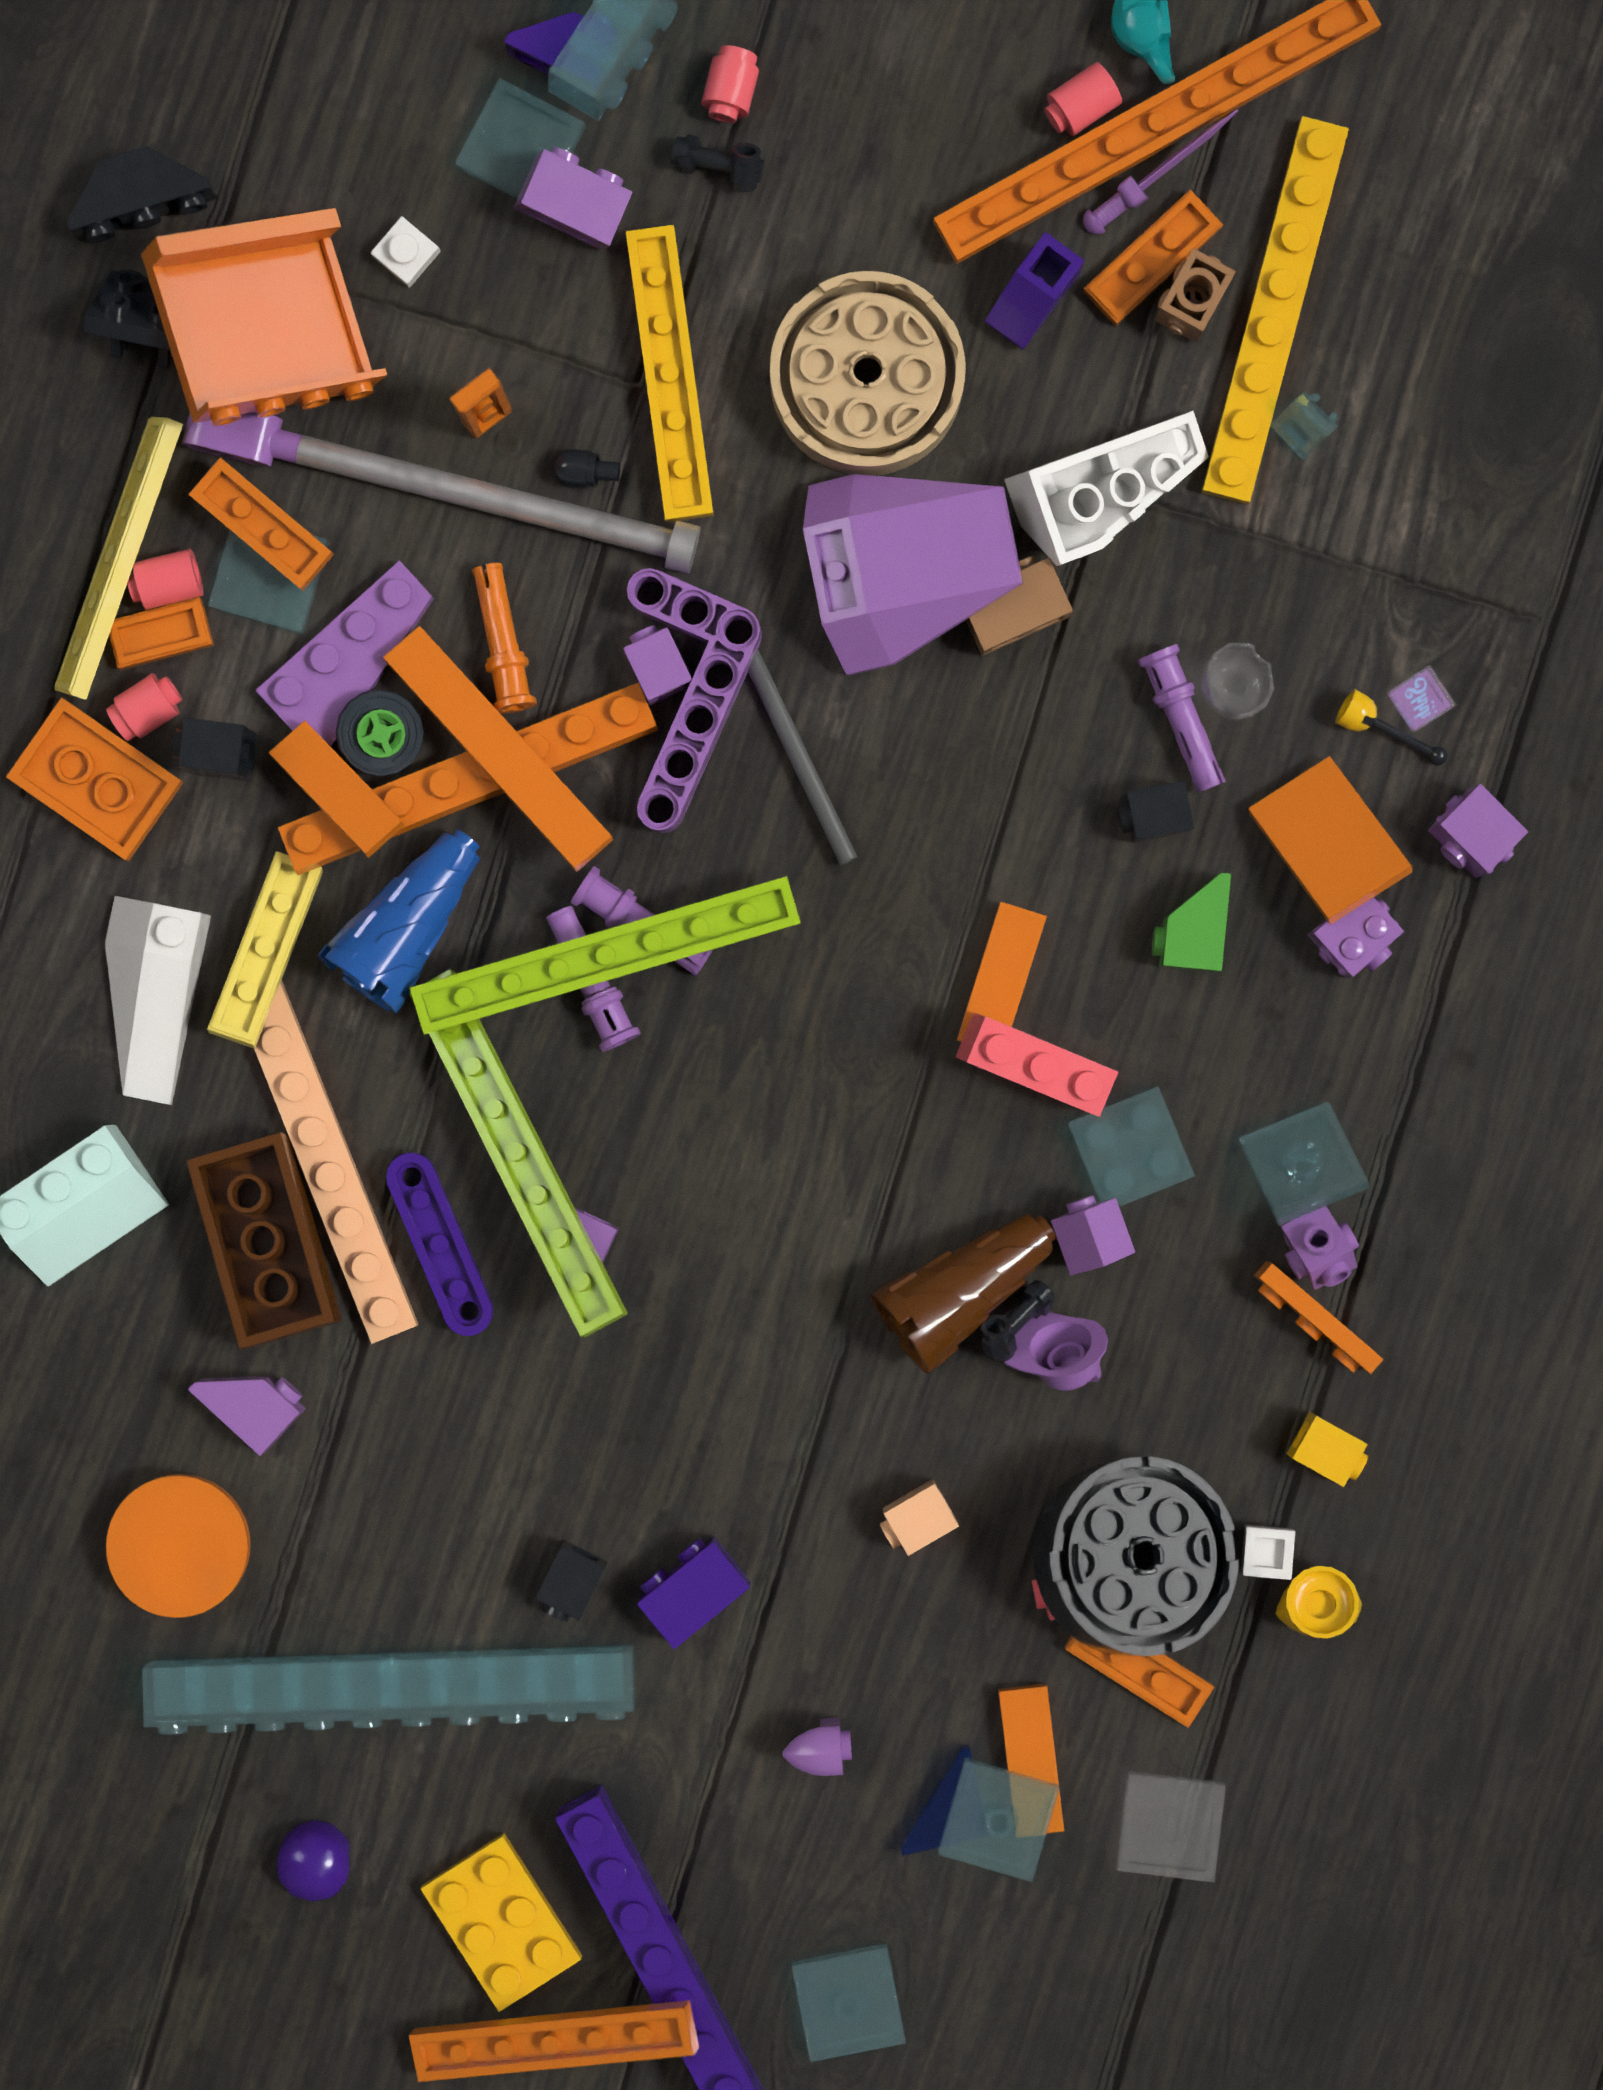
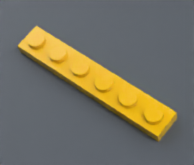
[626,225,714,522]

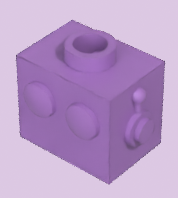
[1428,783,1528,878]
[1308,897,1404,978]

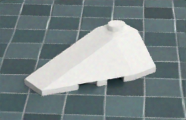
[1004,411,1209,566]

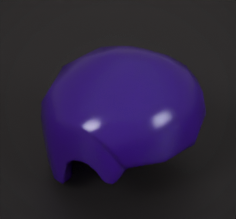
[277,1820,350,1902]

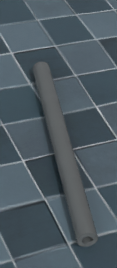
[748,649,857,866]

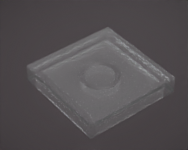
[1116,1771,1226,1882]

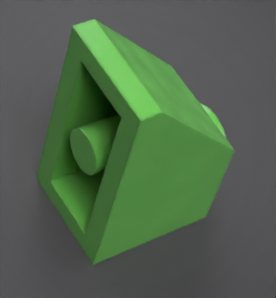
[1152,873,1231,973]

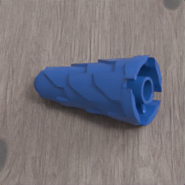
[317,829,480,1014]

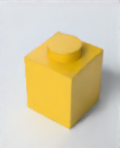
[1286,1412,1368,1487]

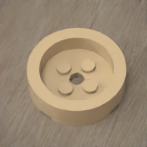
[770,271,966,476]

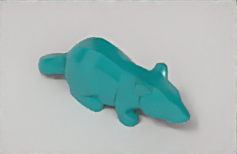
[1111,0,1175,84]

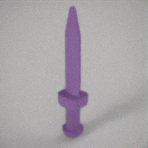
[1083,110,1238,235]

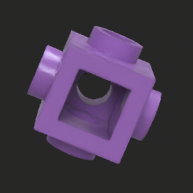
[1281,1203,1359,1290]

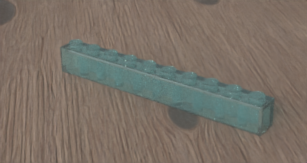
[142,1645,636,1735]

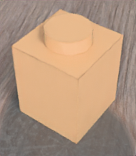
[880,1479,959,1556]

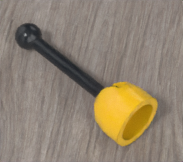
[1335,689,1448,766]

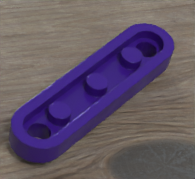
[386,1153,494,1336]

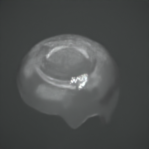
[1200,642,1274,721]

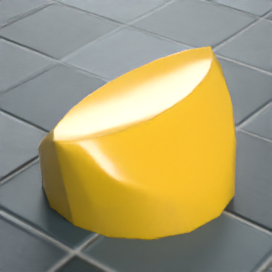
[1275,1566,1362,1638]

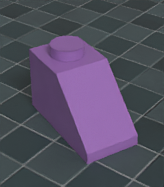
[188,1376,306,1456]

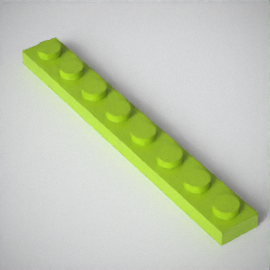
[410,876,801,1035]
[409,969,628,1337]

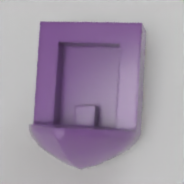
[783,1717,852,1776]

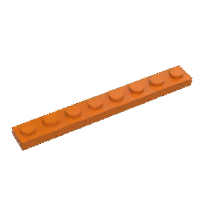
[278,682,658,875]

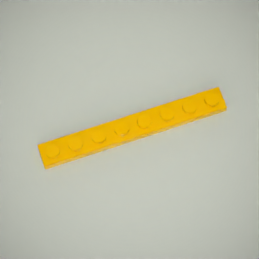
[1201,116,1349,505]

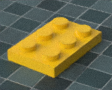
[421,1833,582,2012]

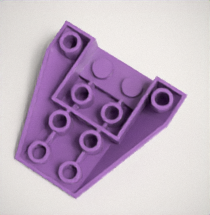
[803,474,1023,675]

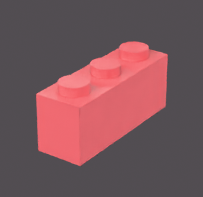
[955,1012,1118,1117]

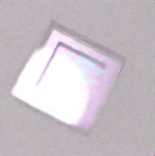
[1387,665,1456,733]

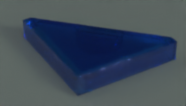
[900,1744,990,1856]

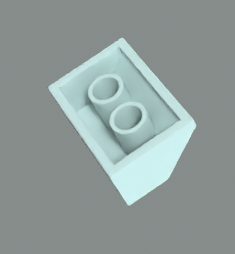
[0,1125,170,1286]

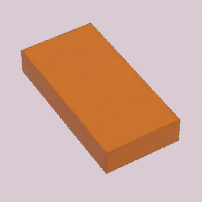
[109,597,214,670]

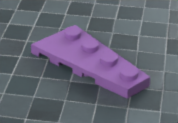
[256,560,434,748]

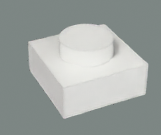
[371,216,441,288]
[1241,1525,1295,1580]

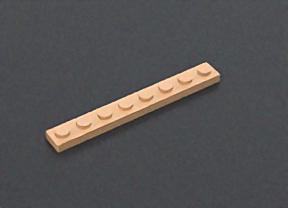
[255,980,419,1344]

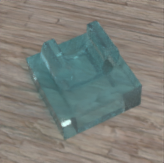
[1270,391,1338,460]

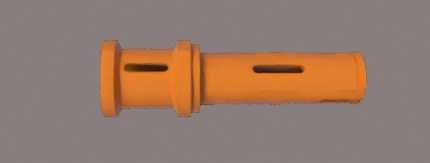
[472,563,537,714]

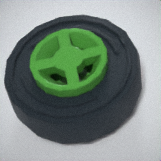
[335,689,424,777]

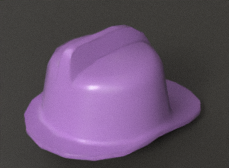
[1004,1312,1108,1391]

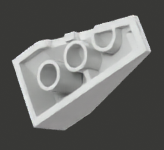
[105,896,211,1105]

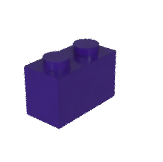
[637,1536,751,1649]

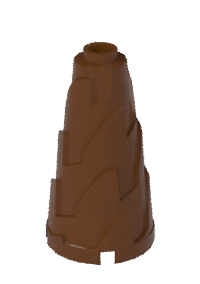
[870,1214,1056,1374]

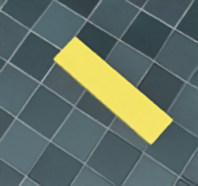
[207,851,323,1049]

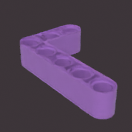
[627,568,762,834]

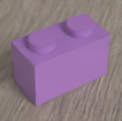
[514,147,632,250]

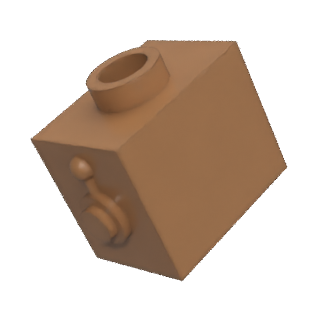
[1155,248,1236,343]

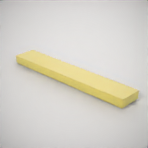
[54,417,183,700]

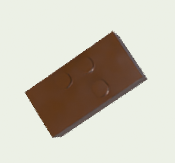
[186,1132,343,1349]

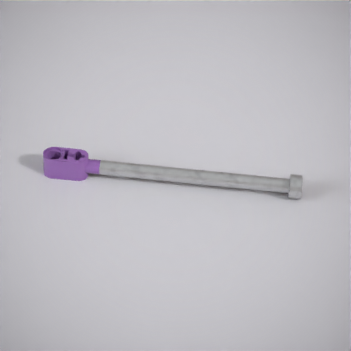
[181,412,701,574]

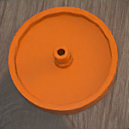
[106,1474,251,1618]

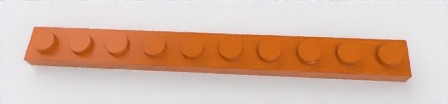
[933,0,1381,264]

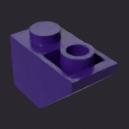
[984,232,1085,351]

